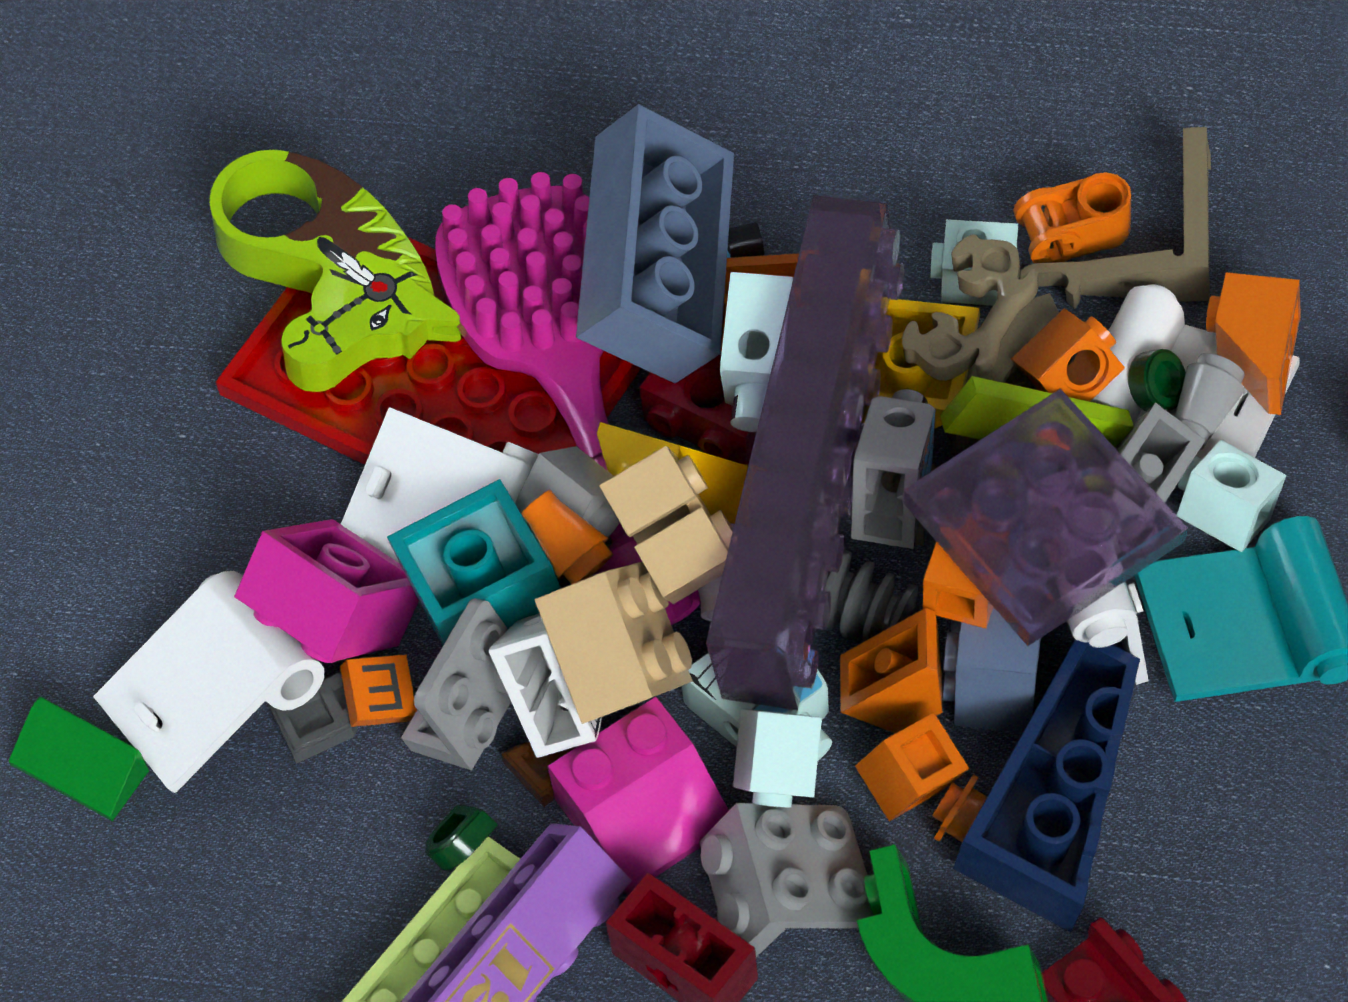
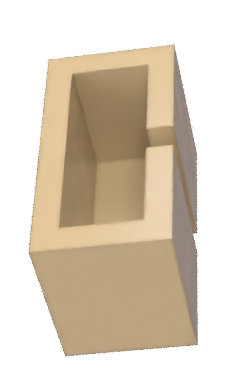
[599,446,740,604]

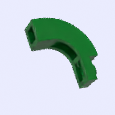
[856,844,1048,1002]

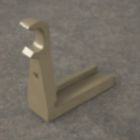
[1020,127,1211,309]

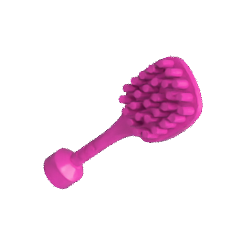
[436,172,701,625]

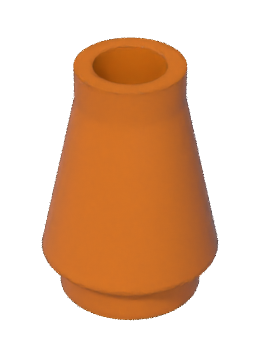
[521,489,614,585]

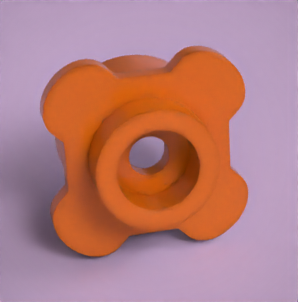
[932,774,987,843]

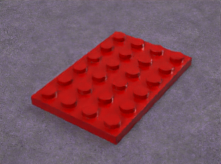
[215,237,641,530]

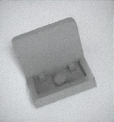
[401,598,511,771]
[699,803,878,957]

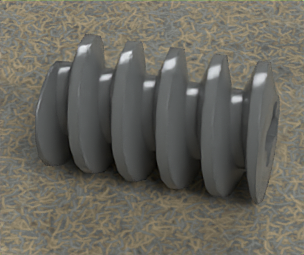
[778,539,919,643]

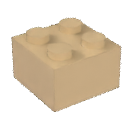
[534,562,693,724]

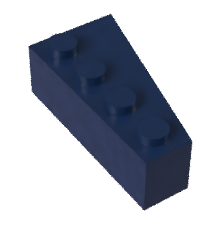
[953,639,1140,932]

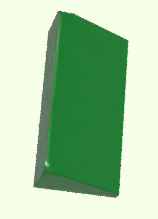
[8,697,149,821]

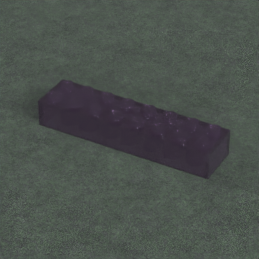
[706,195,904,710]

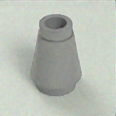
[1175,353,1245,450]

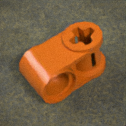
[1013,172,1131,263]

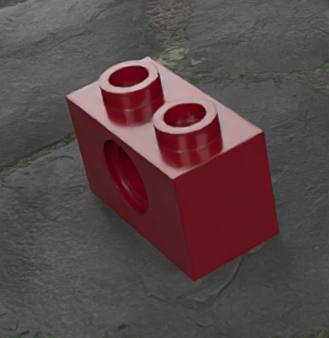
[640,354,784,466]

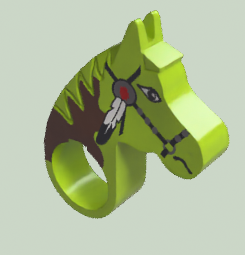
[210,150,461,392]

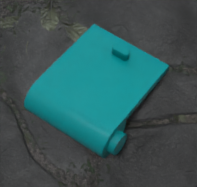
[1132,516,1348,702]

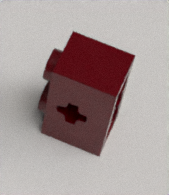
[606,872,758,1002]

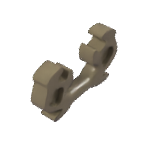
[902,234,1039,381]

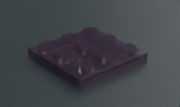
[903,389,1188,646]

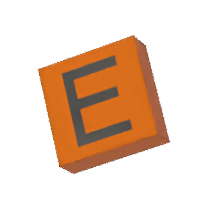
[340,654,417,727]

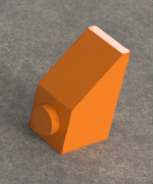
[1206,272,1301,415]
[840,608,943,734]

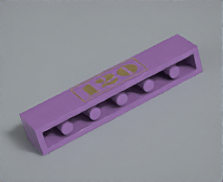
[401,823,632,1002]

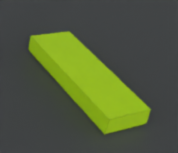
[940,376,1134,465]

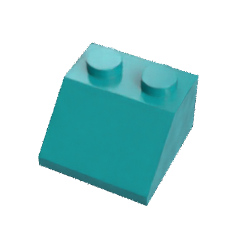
[387,479,561,645]

